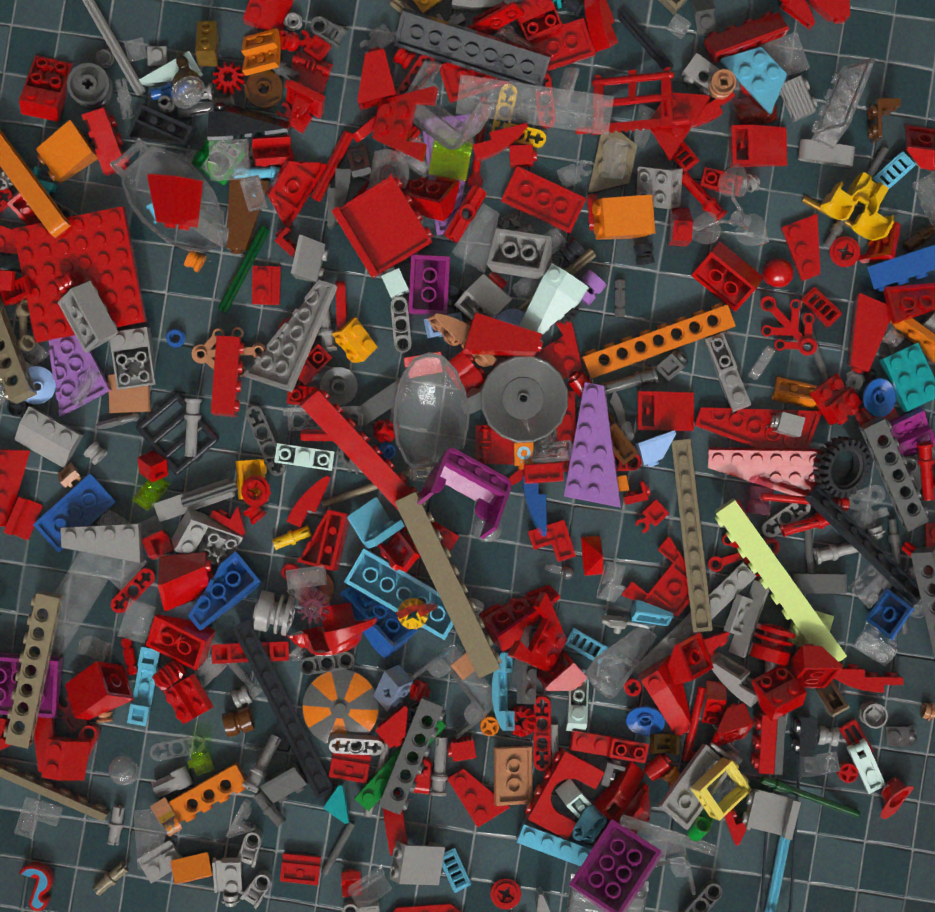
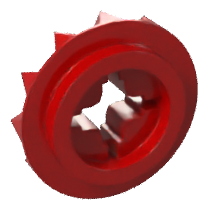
[829,237,860,267]
[241,476,271,507]
[512,706,536,737]
[491,878,521,909]

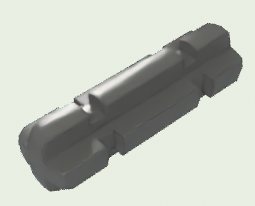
[615,279,625,317]

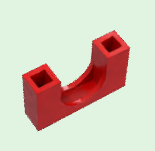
[524,748,605,840]

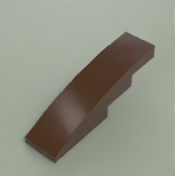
[579,403,639,465]

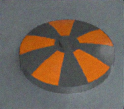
[302,669,379,746]

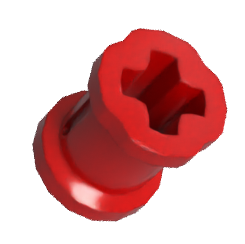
[623,677,641,696]

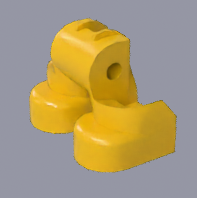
[820,172,894,241]

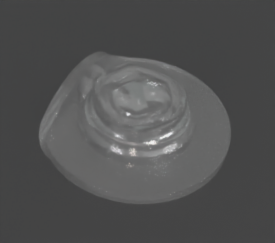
[367,149,409,191]

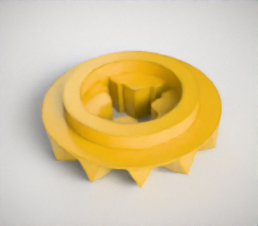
[397,598,428,629]

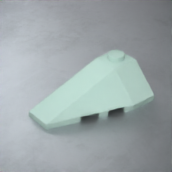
[519,264,589,335]

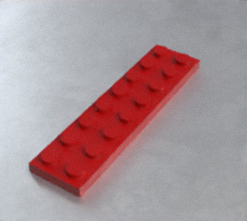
[438,18,596,103]

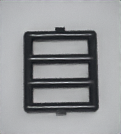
[136,392,219,475]

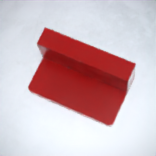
[3,497,43,540]

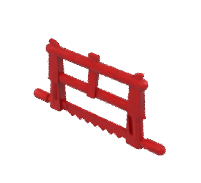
[575,67,691,135]

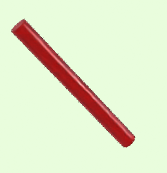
[682,686,706,761]

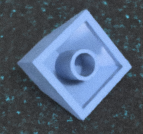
[635,430,676,468]

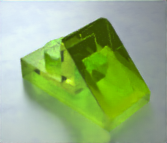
[132,479,170,511]

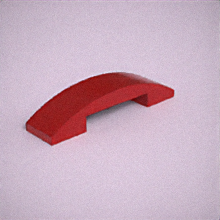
[211,641,289,664]

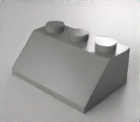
[487,228,552,280]
[58,281,118,353]
[15,406,84,468]

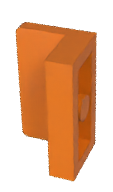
[170,852,213,884]

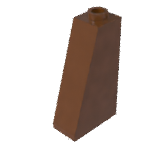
[226,179,270,254]

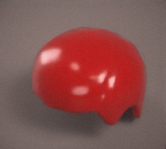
[762,258,794,288]

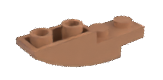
[427,313,497,368]

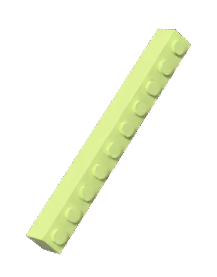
[714,498,847,662]

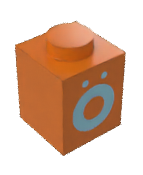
[514,442,534,469]

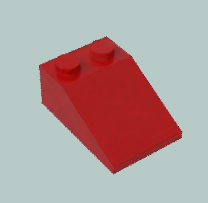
[146,614,216,671]

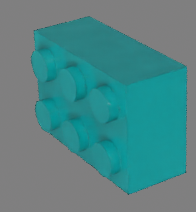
[878,343,935,412]

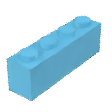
[516,820,593,866]

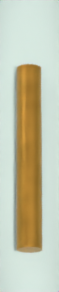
[802,195,854,229]

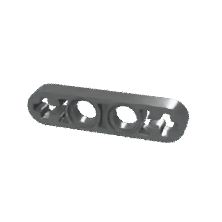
[246,406,286,476]

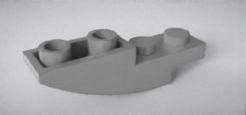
[705,333,751,412]

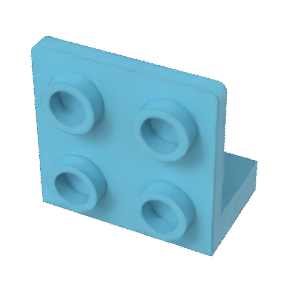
[347,498,405,549]

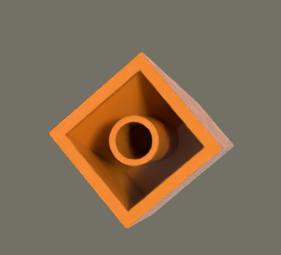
[36,120,98,184]
[592,195,655,240]

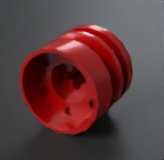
[748,623,796,666]

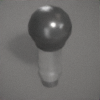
[545,564,574,579]

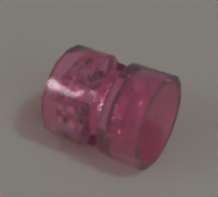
[745,485,774,516]

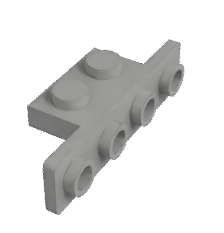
[724,580,770,658]

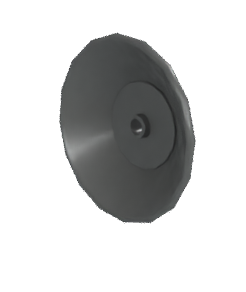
[481,356,568,443]

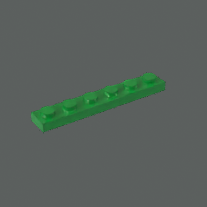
[354,716,446,812]

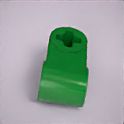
[687,808,714,841]

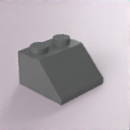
[260,761,308,803]

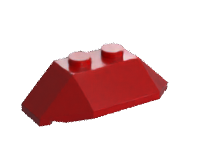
[595,781,651,843]

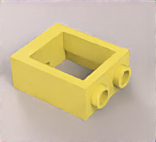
[690,758,752,821]

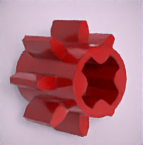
[373,419,397,444]
[409,679,431,702]

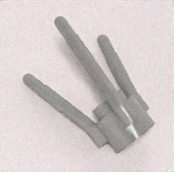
[711,724,743,766]

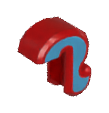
[19,862,55,911]

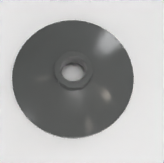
[320,367,358,406]

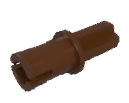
[902,223,935,253]

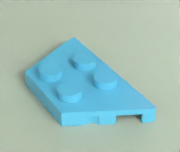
[720,47,787,114]

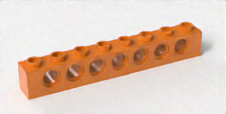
[582,303,736,379]

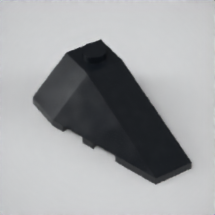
[207,103,290,141]

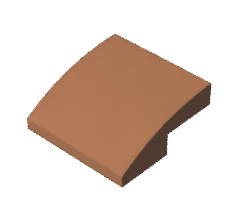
[108,374,151,413]

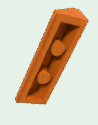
[772,377,820,410]

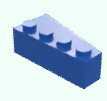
[867,245,935,292]

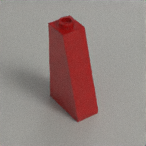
[847,293,891,374]
[462,312,543,356]

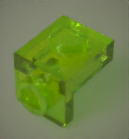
[187,751,214,776]

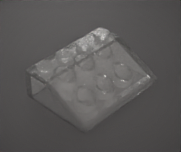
[811,58,875,148]

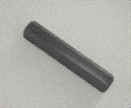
[181,481,237,507]

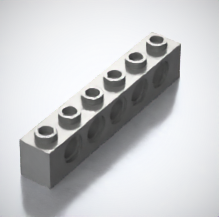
[858,416,929,532]
[911,546,935,657]
[379,695,446,815]

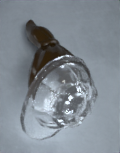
[172,52,204,109]

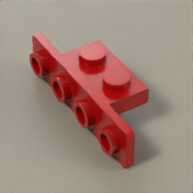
[466,1,525,34]

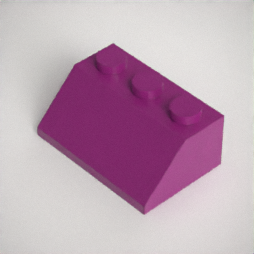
[408,255,450,315]

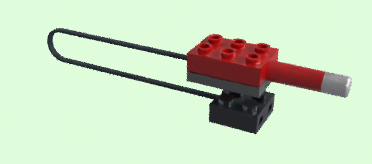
[750,661,817,912]

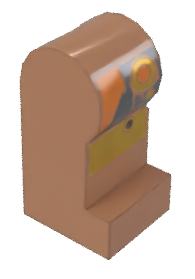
[150,797,183,837]

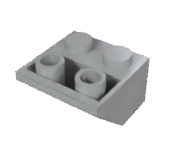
[454,274,512,320]

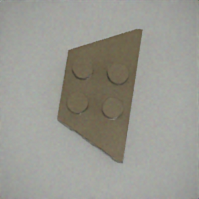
[588,120,637,194]

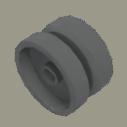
[67,63,114,110]

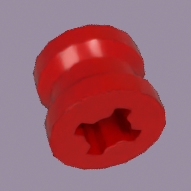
[279,30,299,52]
[393,48,416,70]
[55,270,79,294]
[243,506,268,525]
[836,762,858,783]

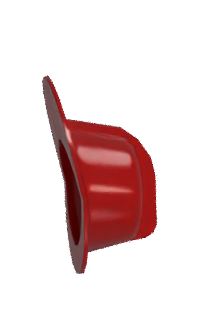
[880,777,914,819]

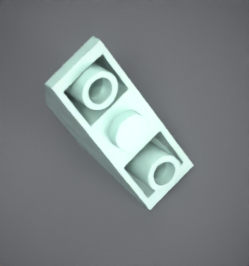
[274,443,335,471]

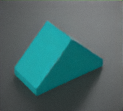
[323,782,350,824]

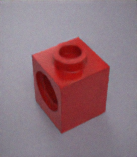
[509,144,537,168]

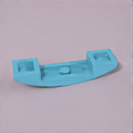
[127,647,160,726]
[492,653,515,731]

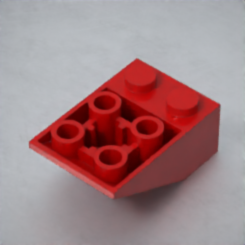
[19,55,73,122]
[729,125,787,167]
[636,391,694,431]

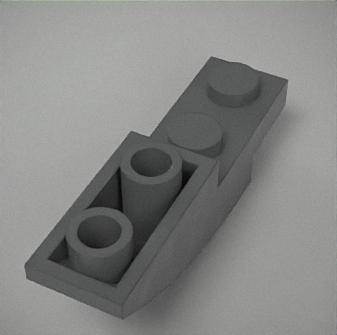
[512,626,538,704]

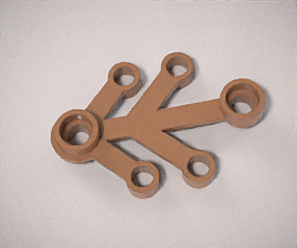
[192,327,267,377]

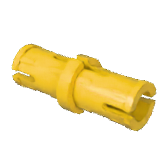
[272,525,312,550]

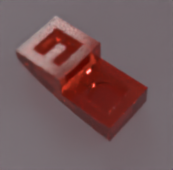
[396,603,438,620]

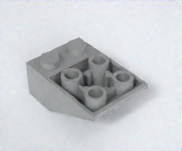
[110,327,156,390]
[172,508,243,566]

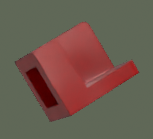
[137,451,168,483]
[142,530,174,560]

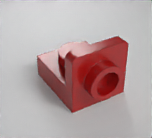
[274,227,297,258]
[623,481,650,505]

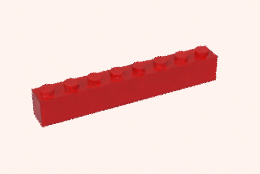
[299,387,420,511]

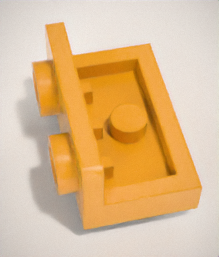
[332,317,377,363]
[235,459,267,499]

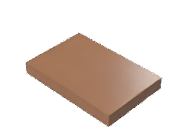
[493,745,533,806]

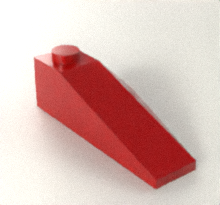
[380,177,460,222]
[637,654,691,736]

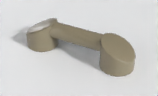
[16,300,35,351]

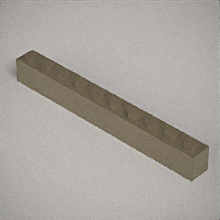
[395,492,502,679]

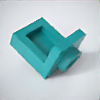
[31,166,58,194]

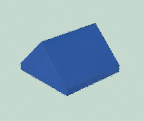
[865,588,914,640]

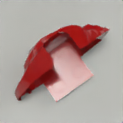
[287,603,377,656]

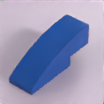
[522,476,547,536]

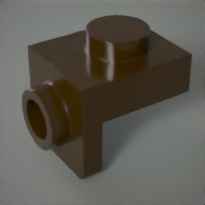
[649,733,681,755]

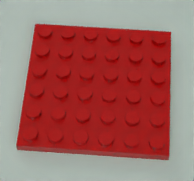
[13,206,147,343]

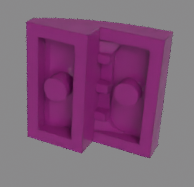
[889,407,935,457]

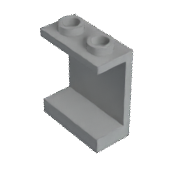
[742,788,801,840]
[390,841,445,885]

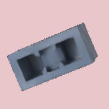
[373,665,413,712]

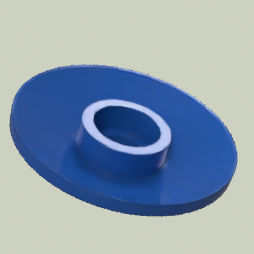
[863,378,896,417]
[626,706,665,736]

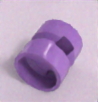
[581,269,607,306]

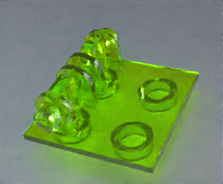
[428,136,473,181]

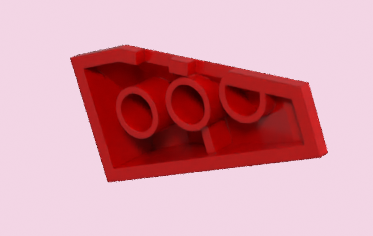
[479,585,561,652]

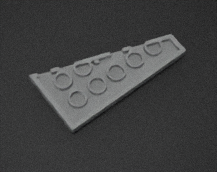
[243,280,338,392]

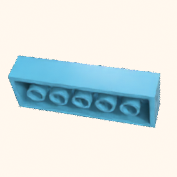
[344,548,453,640]

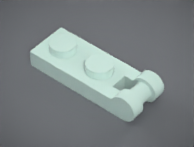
[847,739,886,794]

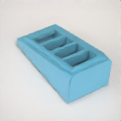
[872,151,915,190]
[631,600,674,626]
[565,627,608,664]
[442,847,472,893]

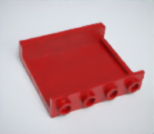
[331,174,433,279]

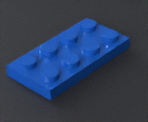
[33,473,117,553]

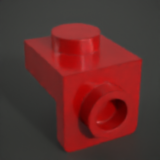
[341,869,361,898]

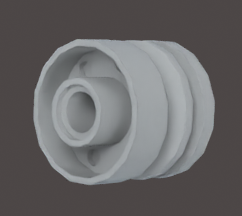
[253,590,295,636]

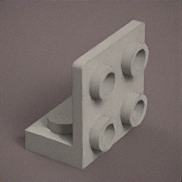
[636,167,683,209]

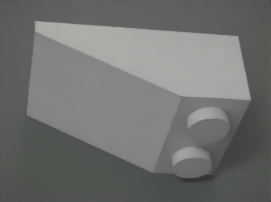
[291,235,329,283]

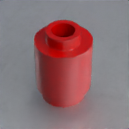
[568,371,592,397]
[644,753,673,781]

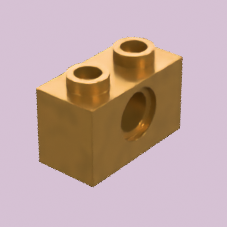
[195,21,219,67]

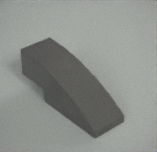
[328,169,352,229]

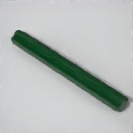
[218,225,270,313]

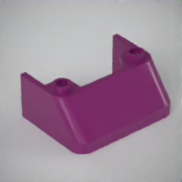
[417,448,511,539]

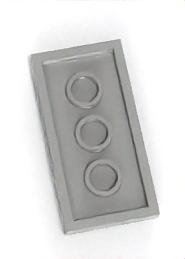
[658,744,728,830]

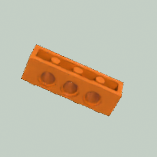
[168,762,247,823]

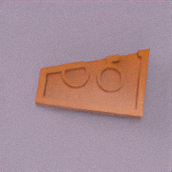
[891,318,935,364]

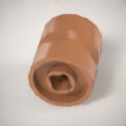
[708,69,737,99]

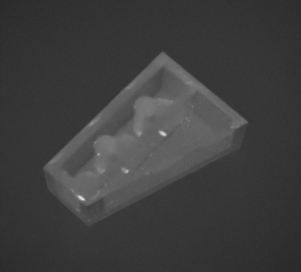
[452,203,500,274]

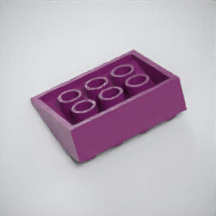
[0,652,63,718]
[569,819,662,912]

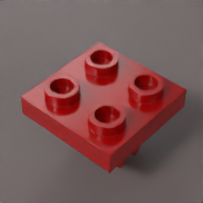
[286,80,326,123]

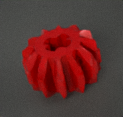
[213,62,245,95]
[152,660,186,690]

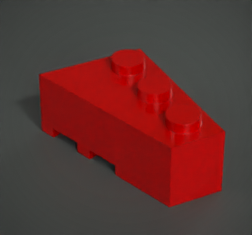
[82,107,130,176]
[297,510,350,571]

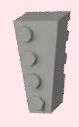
[60,523,144,563]

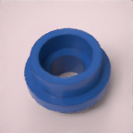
[166,328,186,347]
[378,442,396,460]

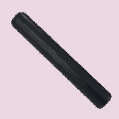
[618,11,674,71]

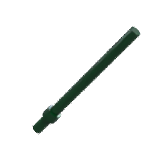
[760,776,861,818]

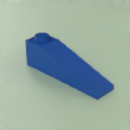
[188,551,263,631]
[340,586,418,659]

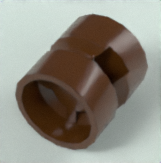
[222,706,255,737]

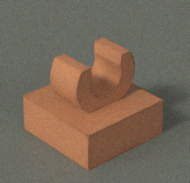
[57,463,82,489]

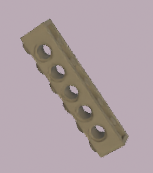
[0,296,37,404]

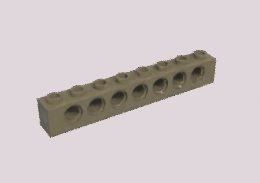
[4,590,64,749]

